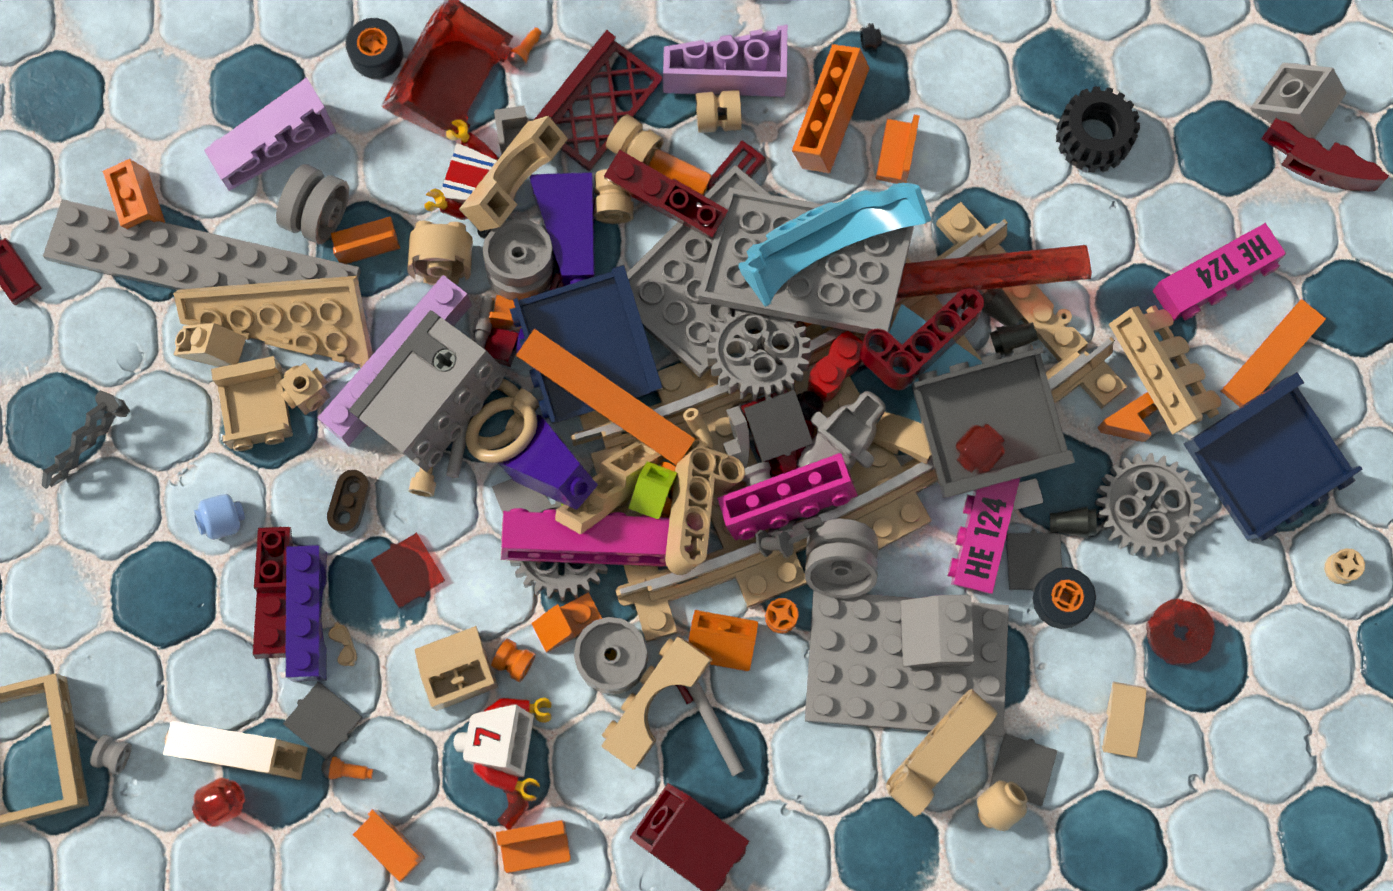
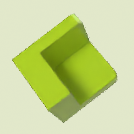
[629,461,677,519]

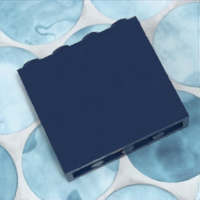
[510,265,663,424]
[1183,372,1363,542]

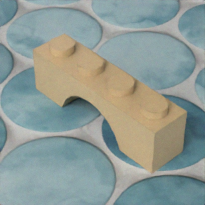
[460,116,568,231]
[601,636,713,770]

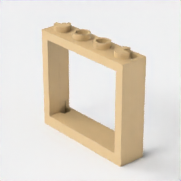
[0,673,89,828]

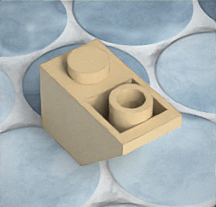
[174,323,246,367]

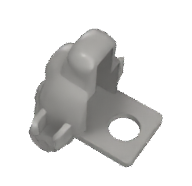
[796,391,885,471]

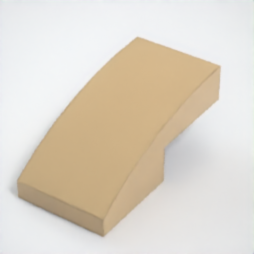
[872,412,931,464]
[1102,682,1146,758]

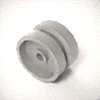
[276,164,349,244]
[483,219,555,300]
[805,519,878,598]
[574,617,648,695]

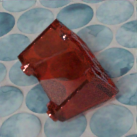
[381,0,513,141]

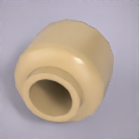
[977,781,1028,831]

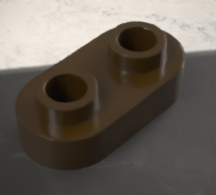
[327,470,370,534]

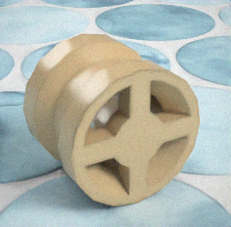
[1324,548,1365,585]

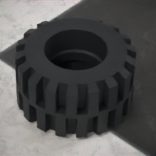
[1056,86,1140,173]

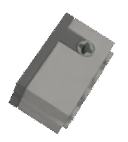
[348,310,507,472]

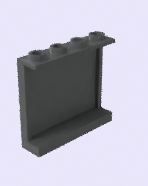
[911,344,1075,498]

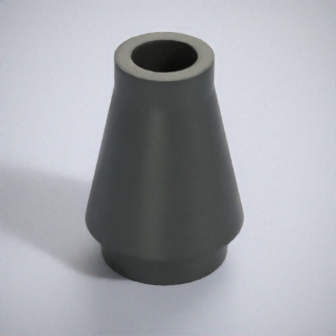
[982,284,1023,326]
[990,322,1039,357]
[1050,506,1097,538]

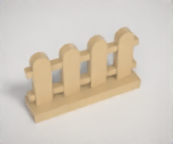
[1109,305,1221,434]

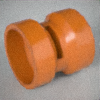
[491,638,536,683]

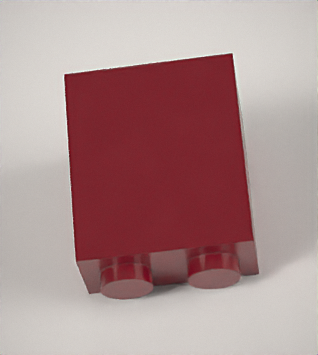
[629,783,750,891]

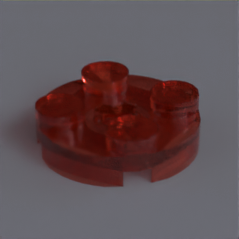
[1146,599,1215,665]

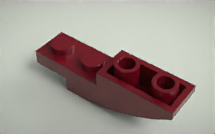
[1261,118,1389,191]
[604,149,728,238]
[252,527,293,659]

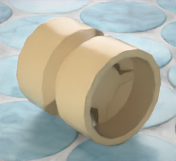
[696,90,742,133]
[606,114,664,166]
[594,169,634,224]

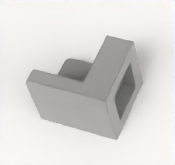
[494,105,528,154]

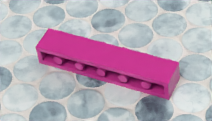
[501,508,692,566]

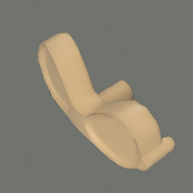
[328,622,357,667]

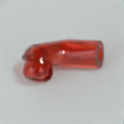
[497,788,529,830]

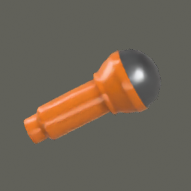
[507,27,542,68]
[322,756,373,780]

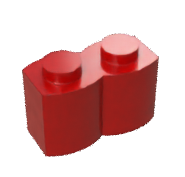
[807,331,863,403]

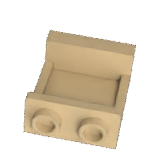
[211,356,293,451]

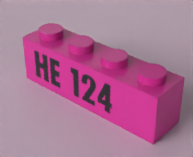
[1153,223,1286,322]
[947,478,1020,594]

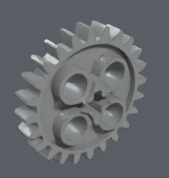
[706,309,811,402]
[1095,453,1203,558]
[510,497,608,601]

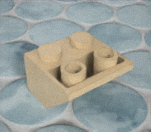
[414,626,499,711]

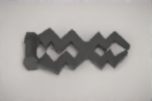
[41,390,130,489]
[755,505,837,558]

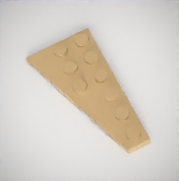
[173,276,372,367]

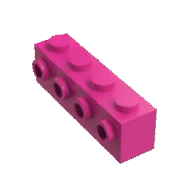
[717,453,858,541]

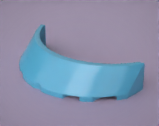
[739,183,931,307]

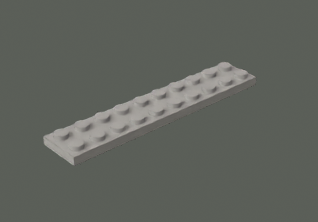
[43,200,361,290]

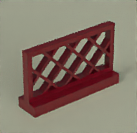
[534,29,663,172]

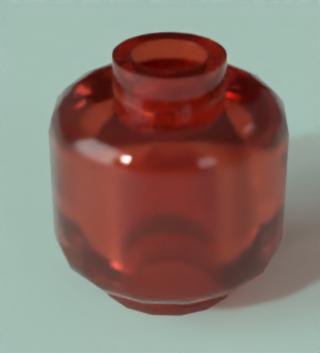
[955,423,1005,473]
[192,777,245,828]

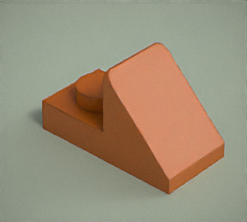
[1097,392,1158,442]
[531,592,602,653]

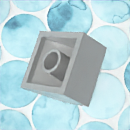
[1250,63,1347,139]
[900,595,974,667]

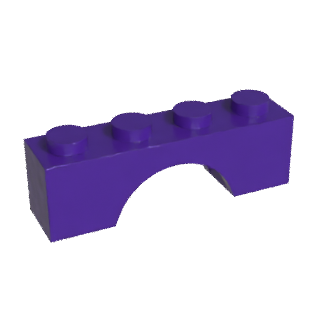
[285,545,327,682]

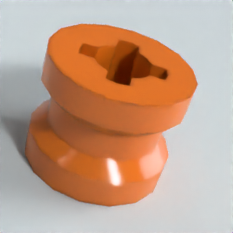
[765,598,798,634]

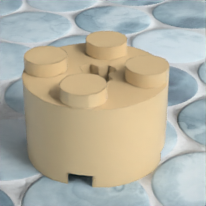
[407,221,473,285]

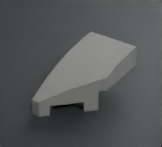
[723,406,750,469]

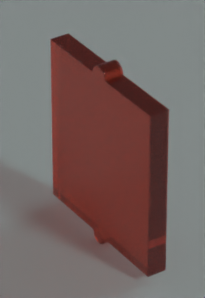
[371,533,445,609]

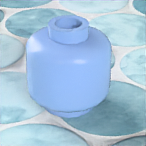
[194,494,245,540]

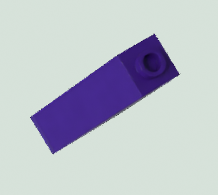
[530,173,595,286]
[498,415,598,510]

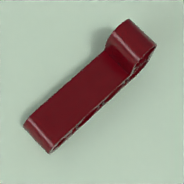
[860,288,984,390]

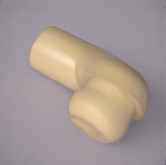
[683,408,713,450]

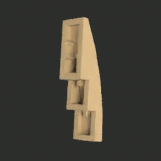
[555,440,664,534]

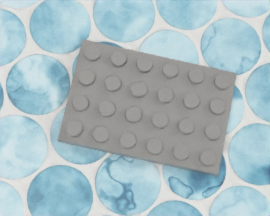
[627,165,770,378]
[698,187,914,334]
[805,590,1009,737]

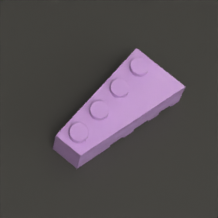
[663,24,788,97]
[204,77,336,191]

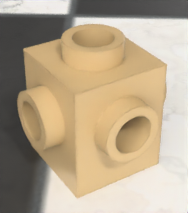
[279,363,331,415]

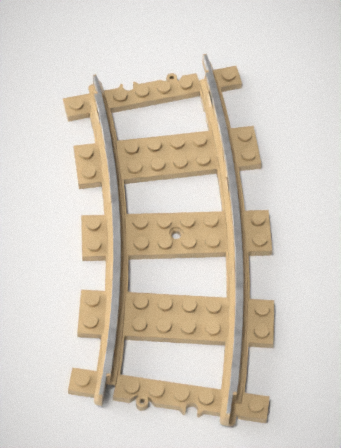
[571,202,1127,642]

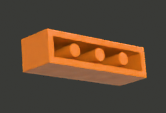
[792,44,870,173]

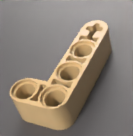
[665,447,745,575]
[886,689,998,817]

